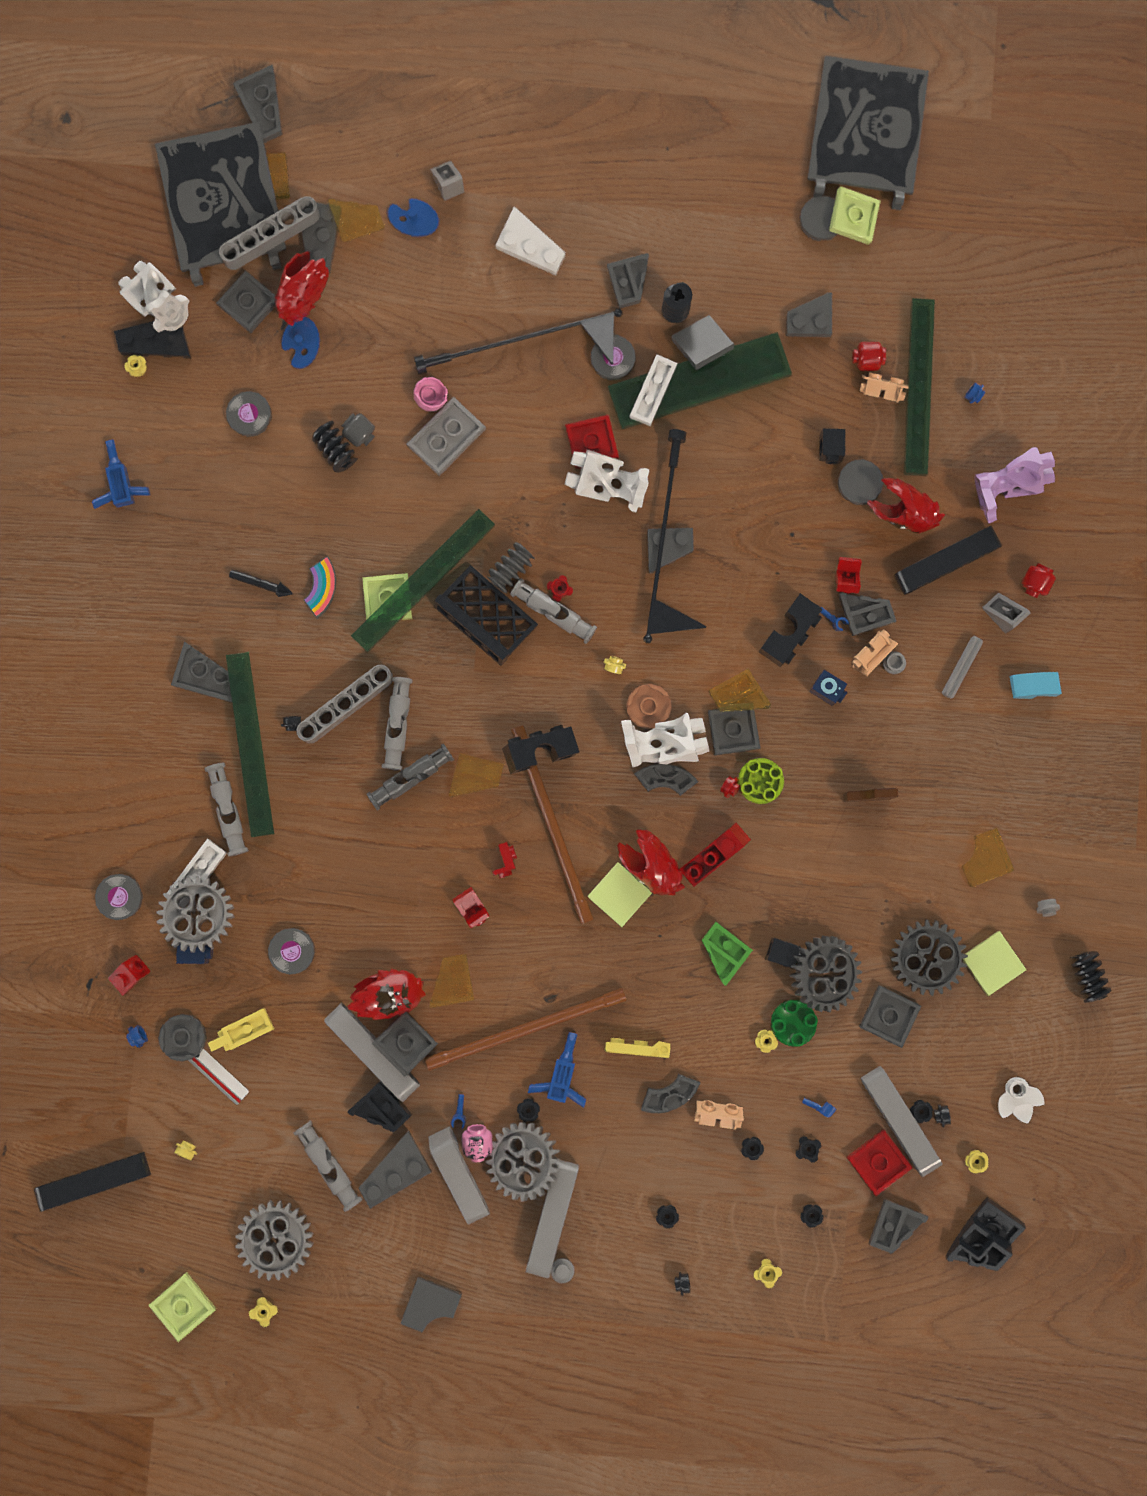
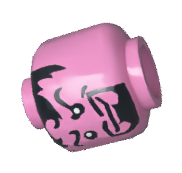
[462,1125,493,1162]

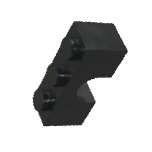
[758,593,822,668]
[502,725,580,775]

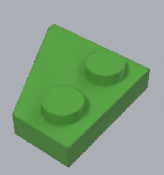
[701,922,753,986]

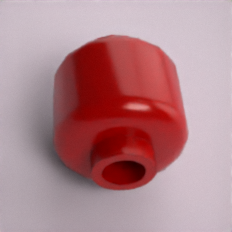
[852,342,886,371]
[1021,563,1056,598]

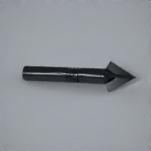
[229,569,293,597]

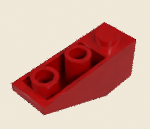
[679,822,751,887]

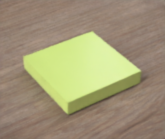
[829,187,880,245]
[363,573,412,623]
[587,862,652,927]
[962,931,1026,996]
[148,1272,217,1342]

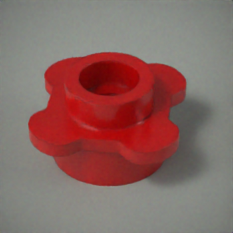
[547,575,573,602]

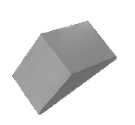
[430,161,464,201]
[982,593,1030,634]

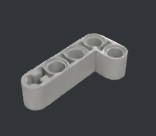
[428,1126,490,1225]

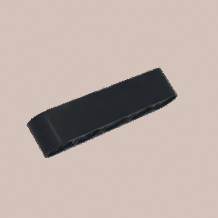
[894,526,1002,595]
[33,1152,151,1212]

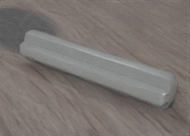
[942,636,983,699]

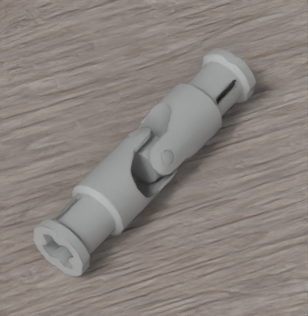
[510,578,597,644]
[382,677,413,770]
[204,763,249,857]
[293,1121,363,1212]

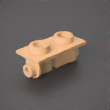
[860,372,908,402]
[852,630,898,676]
[694,1100,744,1130]

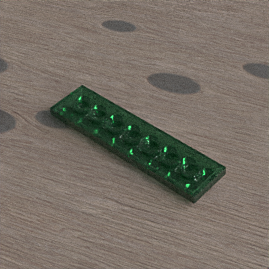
[608,332,792,430]

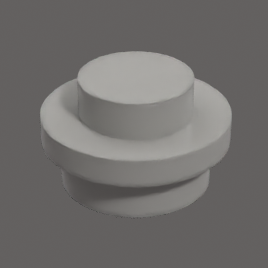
[883,651,906,674]
[1036,899,1060,917]
[551,1258,574,1283]

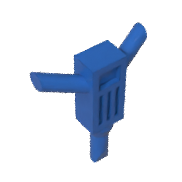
[92,440,150,509]
[528,1032,586,1108]

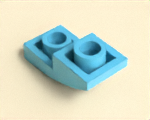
[1010,672,1062,699]

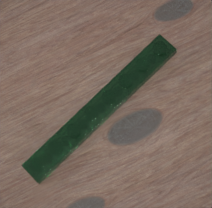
[904,298,935,476]
[351,509,495,653]
[226,652,274,837]

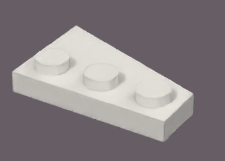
[496,207,565,275]

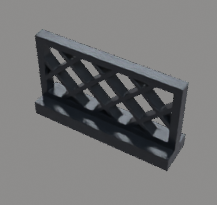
[434,565,538,666]

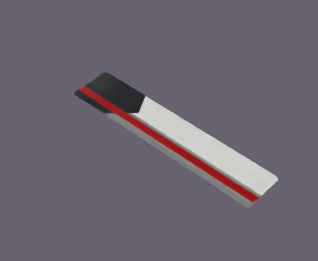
[188,1049,249,1105]

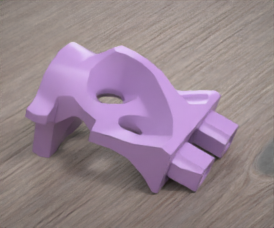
[974,447,1055,523]

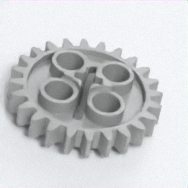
[157,876,235,953]
[486,1122,561,1201]
[235,1200,313,1280]

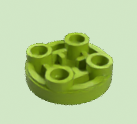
[738,758,784,804]

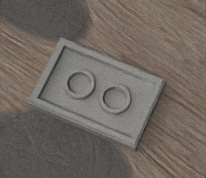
[407,397,486,476]

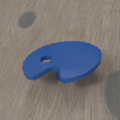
[388,198,439,237]
[282,317,320,369]

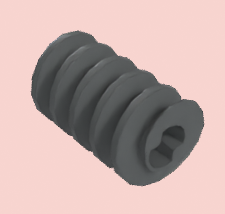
[487,542,535,593]

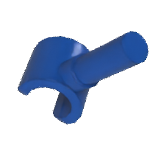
[820,607,849,631]
[451,1094,466,1129]
[802,1098,836,1117]

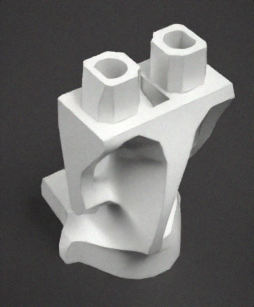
[118,261,190,332]
[565,450,649,512]
[621,713,709,767]

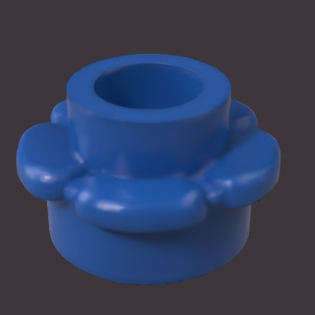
[965,382,985,404]
[126,1025,148,1048]

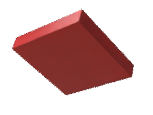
[565,414,619,469]
[846,1129,913,1196]

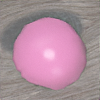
[414,377,448,411]

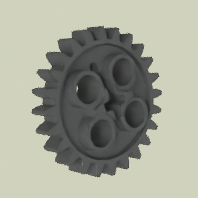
[890,920,968,996]
[790,936,862,1012]

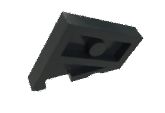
[347,1081,412,1132]

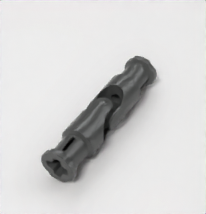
[367,743,454,811]

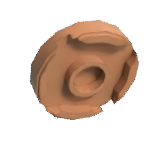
[626,684,672,730]

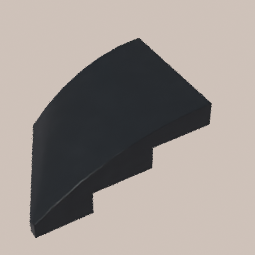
[946,1197,1026,1271]

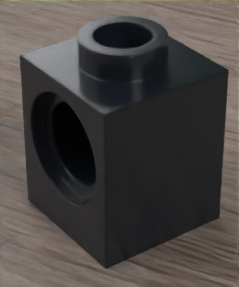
[819,428,845,465]
[765,938,802,969]

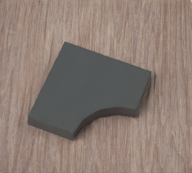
[400,1277,462,1332]

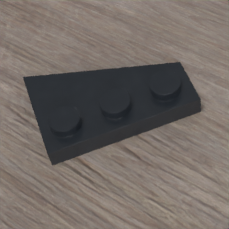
[114,321,192,359]

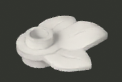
[998,1077,1044,1123]

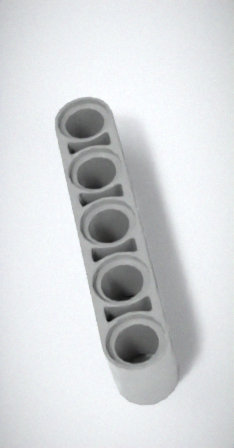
[219,196,320,270]
[297,665,393,743]
[324,1003,420,1102]
[860,1066,942,1177]
[526,1160,579,1279]

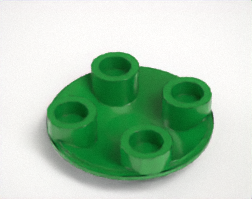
[771,1000,818,1047]

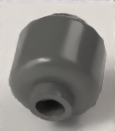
[342,413,375,447]

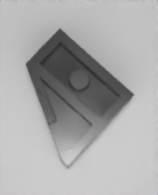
[607,253,649,308]
[786,293,832,337]
[647,528,694,574]
[838,593,897,636]
[868,1199,929,1254]

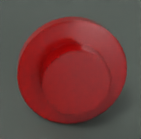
[720,776,741,798]

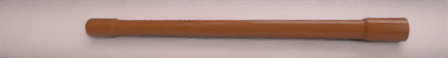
[511,725,594,924]
[425,988,627,1071]

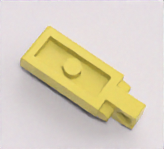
[208,1008,274,1051]
[604,1038,670,1058]

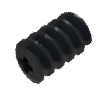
[662,282,693,323]
[312,421,358,473]
[1070,951,1112,1003]

